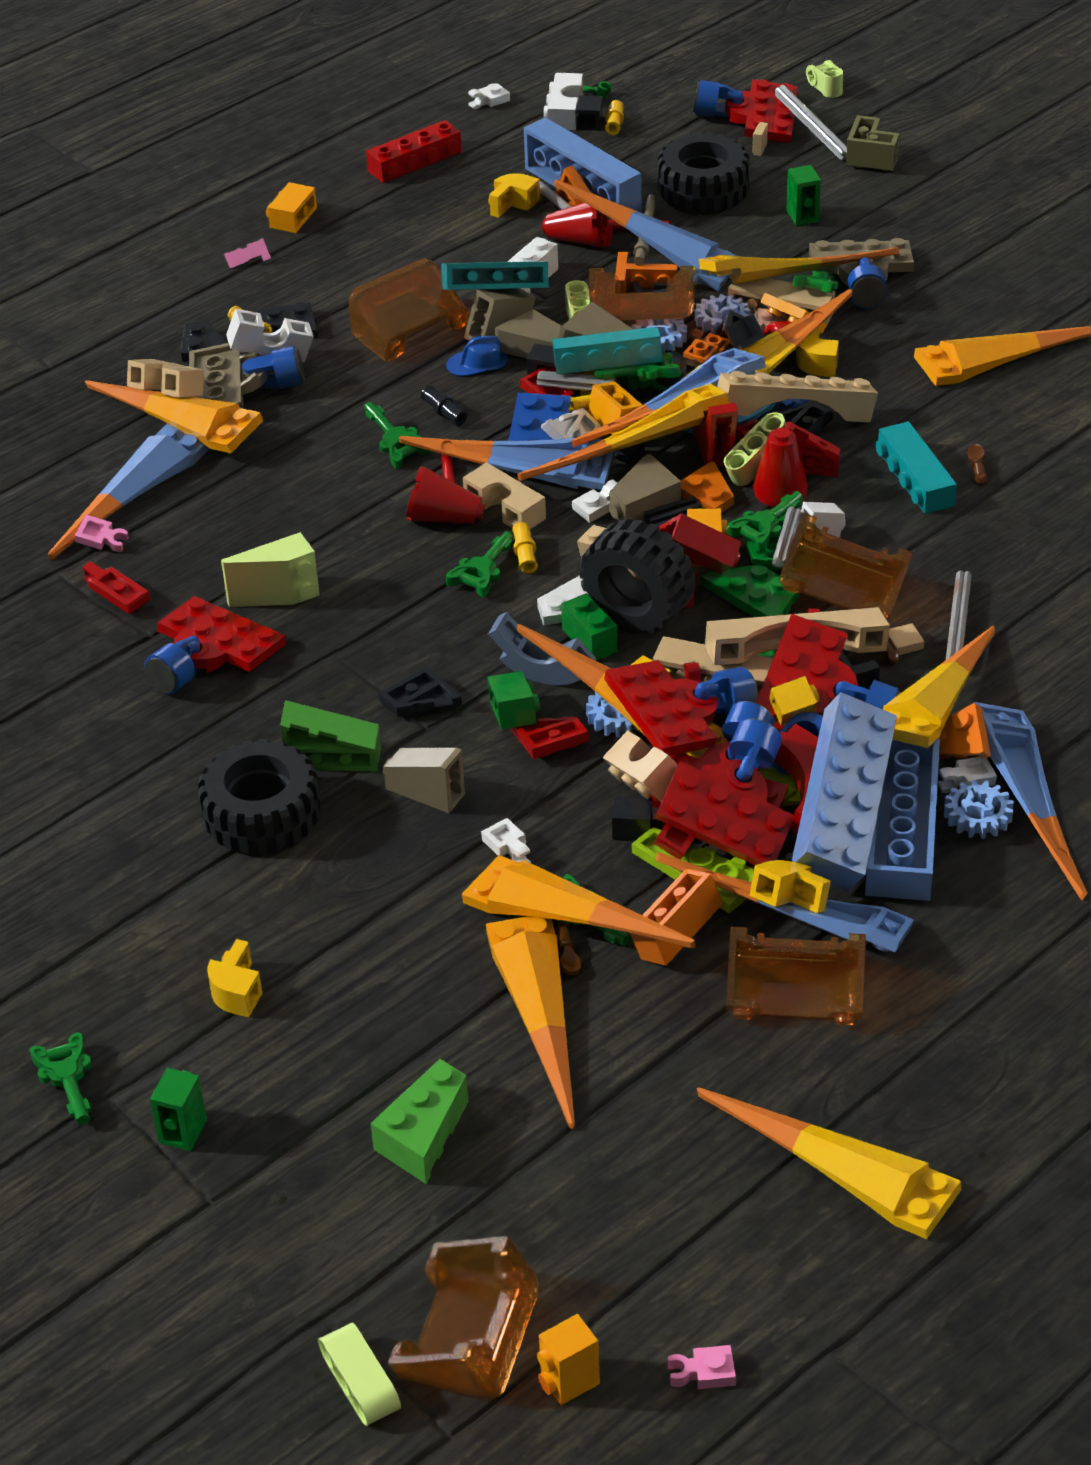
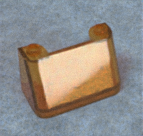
[349,258,470,362]
[589,266,698,321]
[779,513,913,620]
[726,927,866,1025]
[388,1236,538,1398]

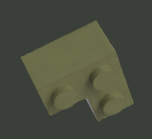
[846,115,899,171]

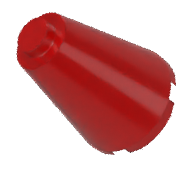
[542,198,613,248]
[753,428,808,507]
[406,466,486,525]

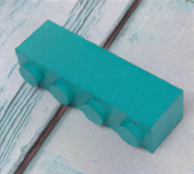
[441,261,549,290]
[552,327,663,374]
[876,421,957,514]

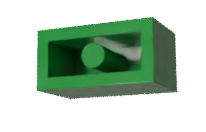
[786,165,821,226]
[561,593,618,661]
[487,671,540,729]
[150,1068,207,1151]

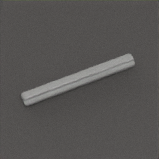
[775,85,847,160]
[946,570,972,660]

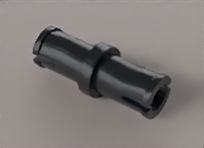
[421,385,468,426]

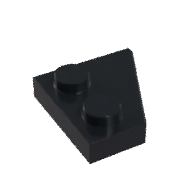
[260,302,317,339]

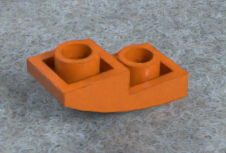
[683,333,732,363]

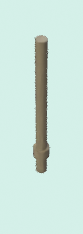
[633,194,657,266]

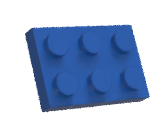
[508,392,571,441]

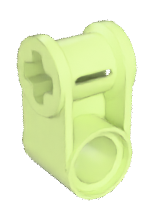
[806,60,843,98]

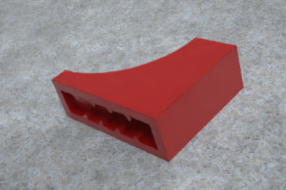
[691,403,738,467]
[658,513,741,574]
[774,723,818,834]

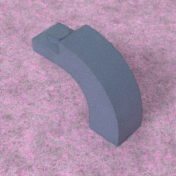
[488,612,596,685]

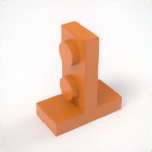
[615,252,677,302]

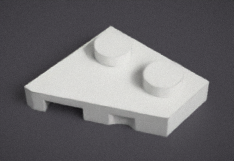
[541,408,601,440]
[537,576,587,626]

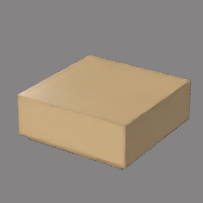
[752,122,768,156]
[888,623,924,655]

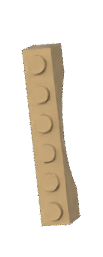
[717,371,878,422]
[705,607,890,665]

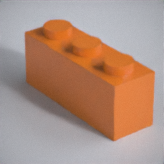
[630,868,723,966]

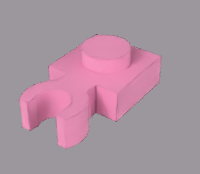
[75,515,129,552]
[668,1345,736,1389]

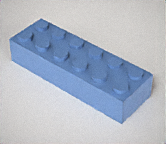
[524,117,642,220]
[792,692,897,891]
[865,739,940,901]

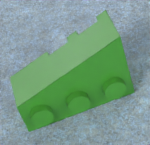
[280,700,381,772]
[371,1059,468,1184]

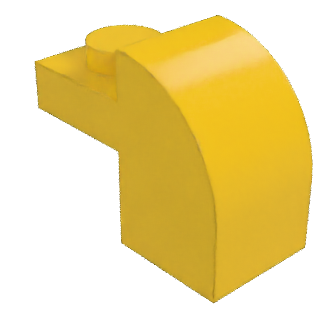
[488,174,540,218]
[796,326,839,377]
[749,860,831,914]
[207,939,262,1018]

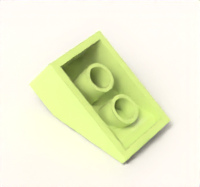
[221,532,320,607]

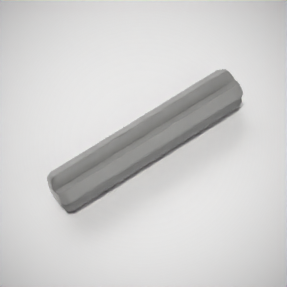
[537,371,615,391]
[772,506,802,569]

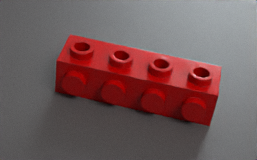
[366,120,462,183]

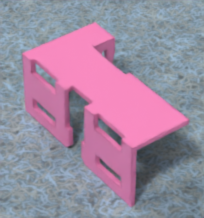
[224,238,271,269]

